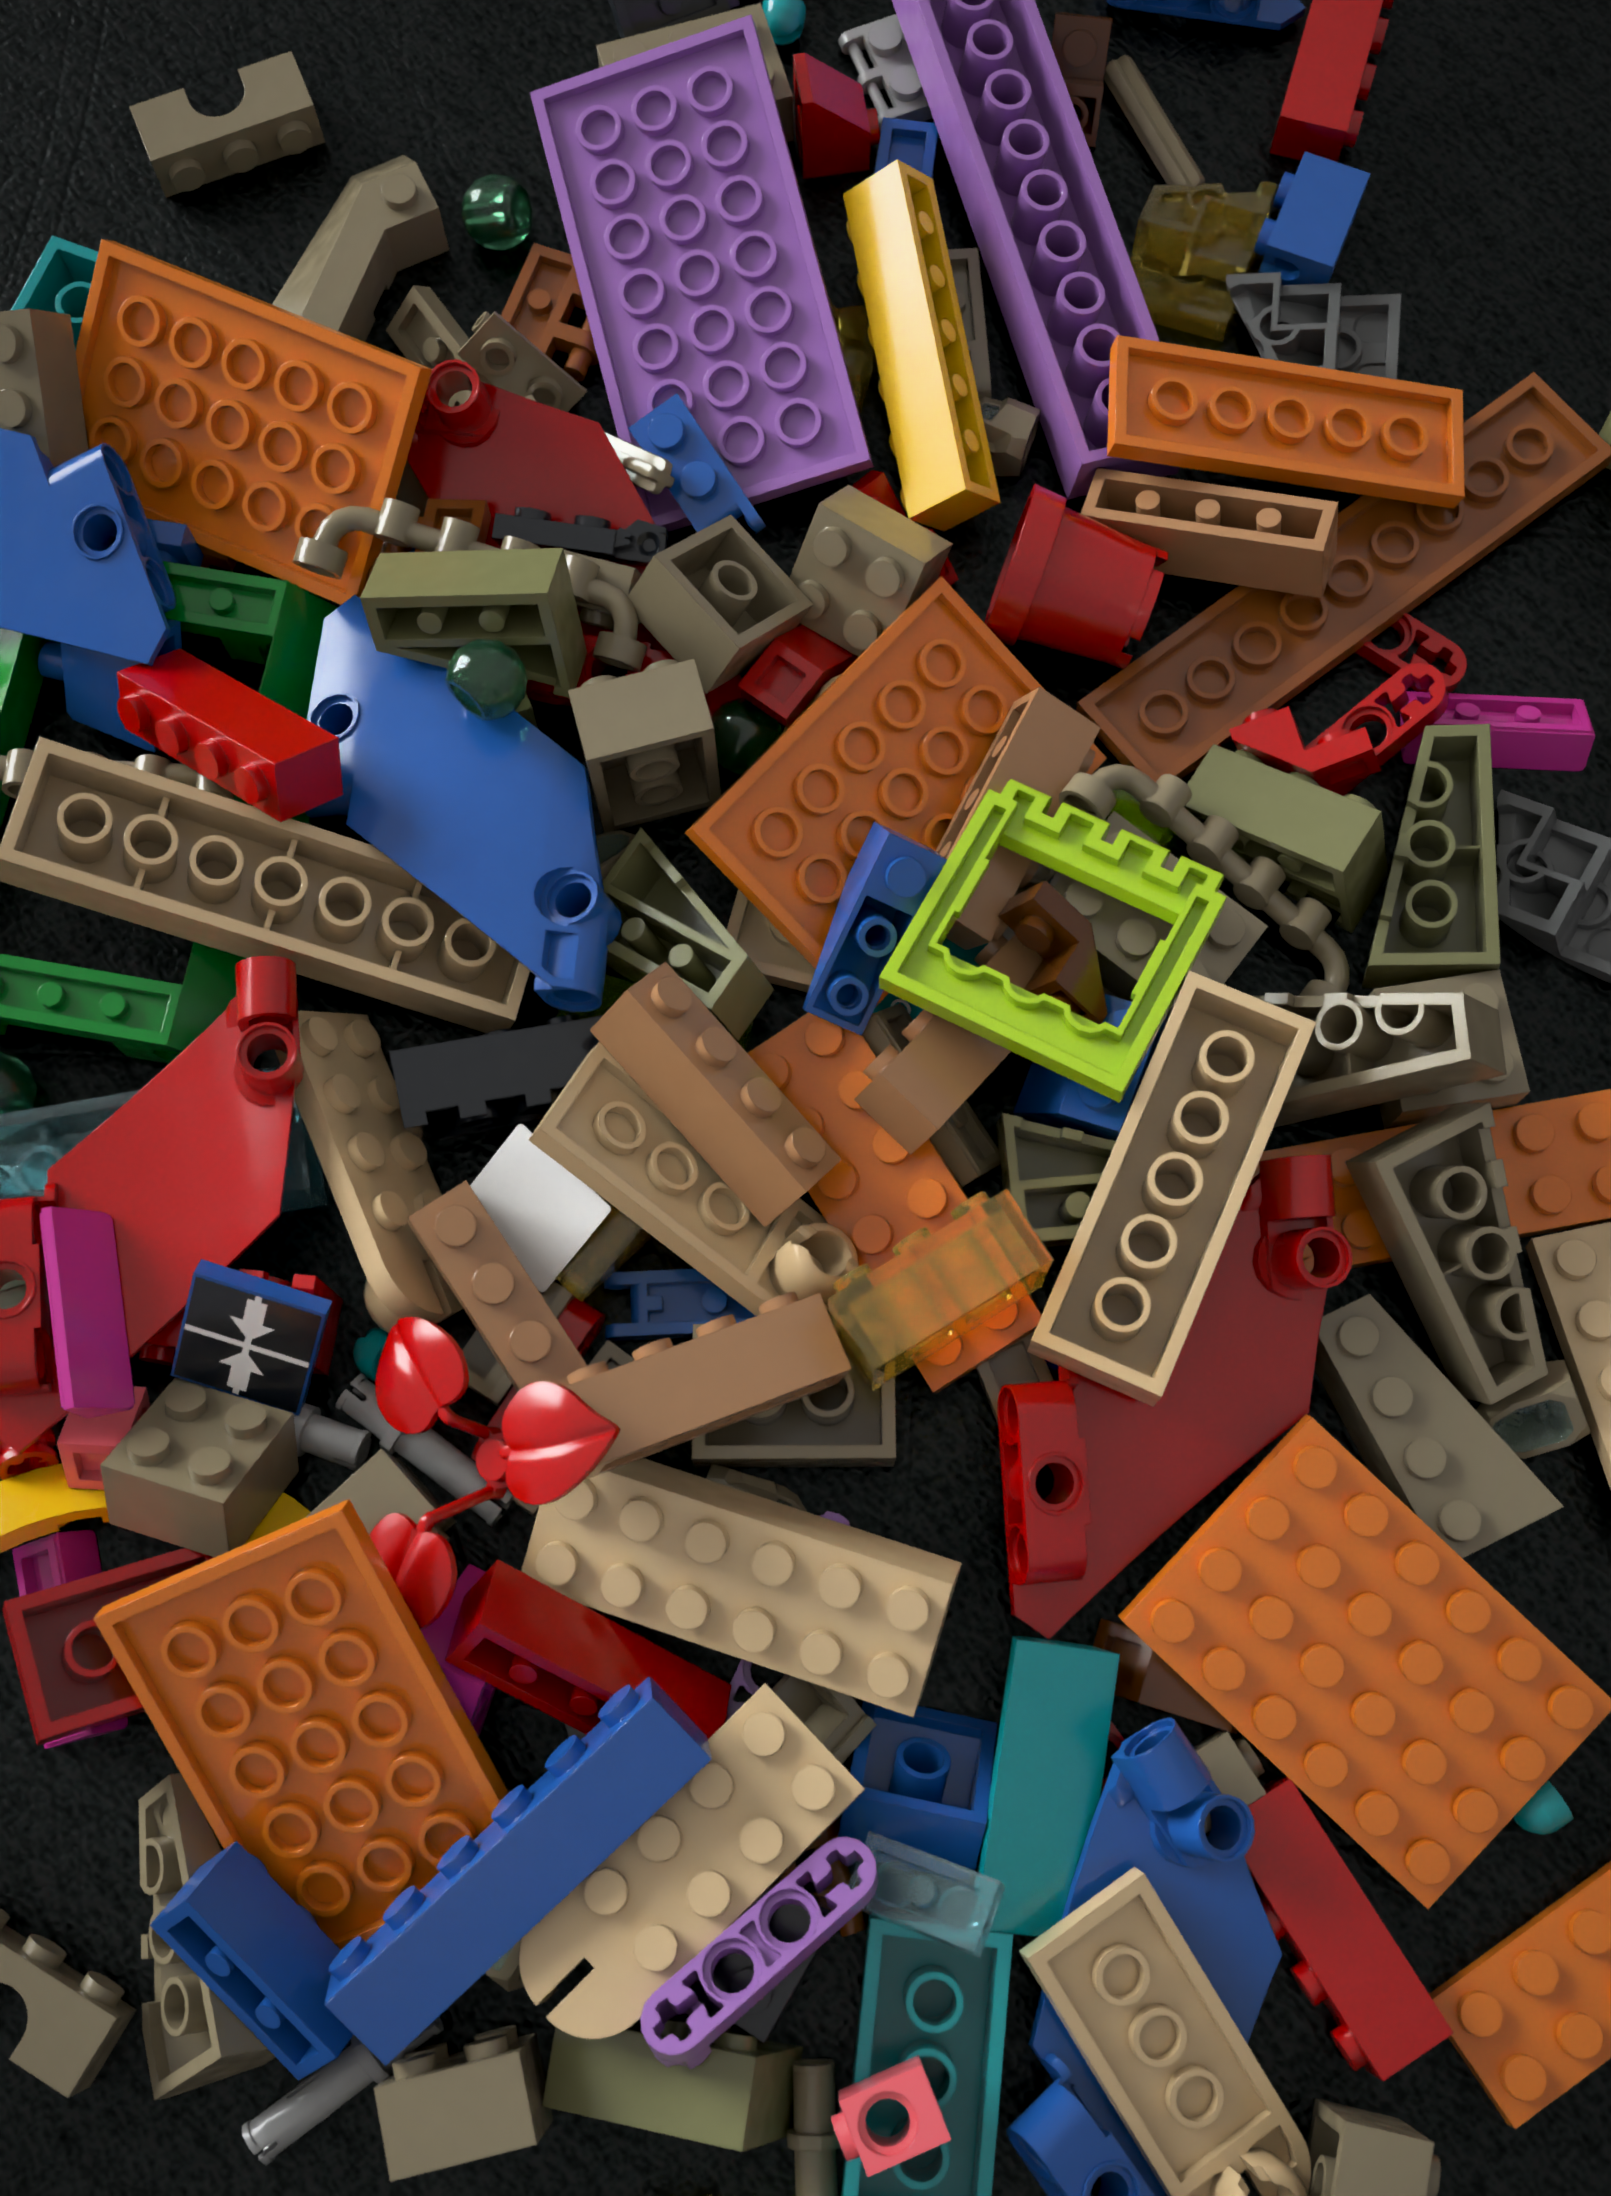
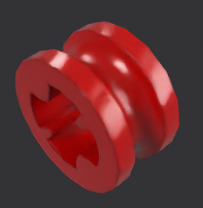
[0,1429,59,1480]

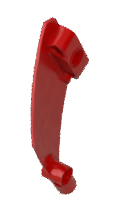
[407,359,750,726]
[0,956,304,1454]
[997,1155,1353,1640]

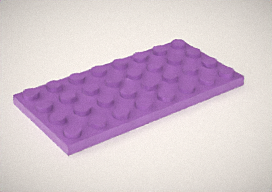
[530,14,874,532]

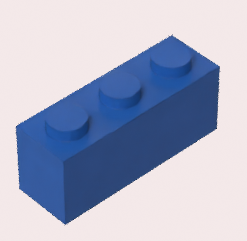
[150,1841,354,2081]

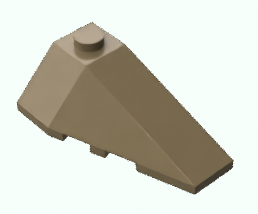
[139,1773,276,2101]

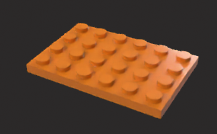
[75,239,432,605]
[685,576,1107,1006]
[1118,1414,1611,1909]
[93,1499,509,1950]

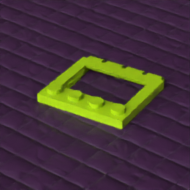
[879,779,1227,1103]

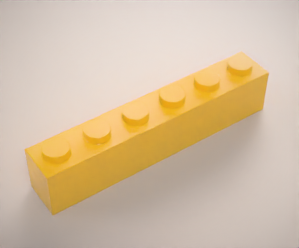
[843,159,1001,531]

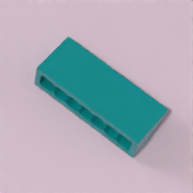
[971,1636,1120,1937]

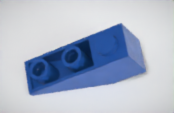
[802,821,947,1036]

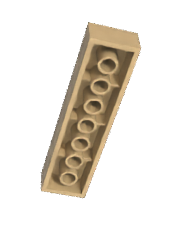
[0,737,530,1033]

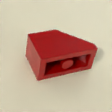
[793,53,880,179]

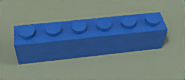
[324,1676,712,2066]

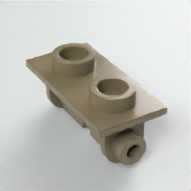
[457,311,587,412]

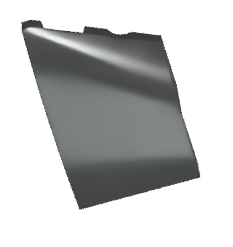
[1226,272,1401,379]
[1497,790,1611,983]

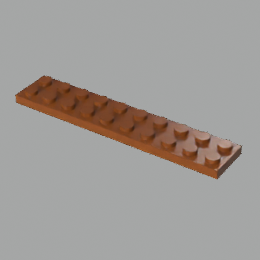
[1076,372,1611,782]

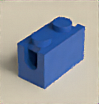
[1253,151,1371,285]

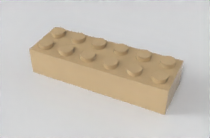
[1027,971,1317,1407]
[521,1458,962,1717]

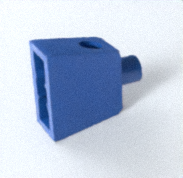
[38,619,182,752]

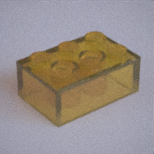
[828,1189,1053,1392]

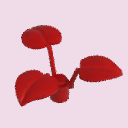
[369,1317,620,1630]

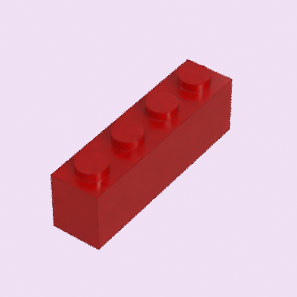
[1270,0,1394,162]
[117,648,343,822]
[444,1560,732,1739]
[1244,1777,1454,2081]

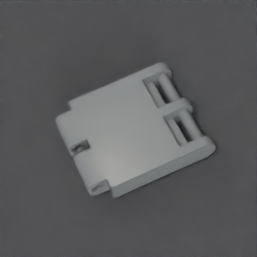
[838,14,933,132]

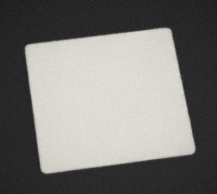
[470,1124,611,1292]

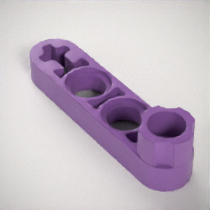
[640,1837,878,2070]

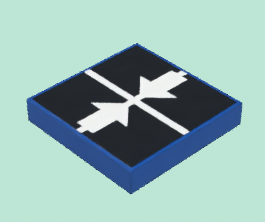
[170,1259,332,1416]

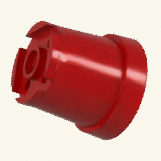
[984,483,1169,669]

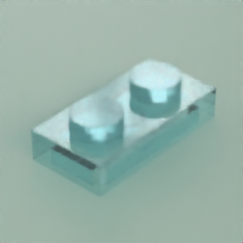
[848,1831,1006,1958]

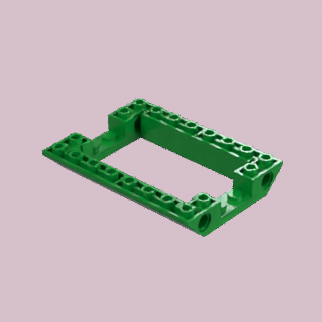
[0,561,338,1064]

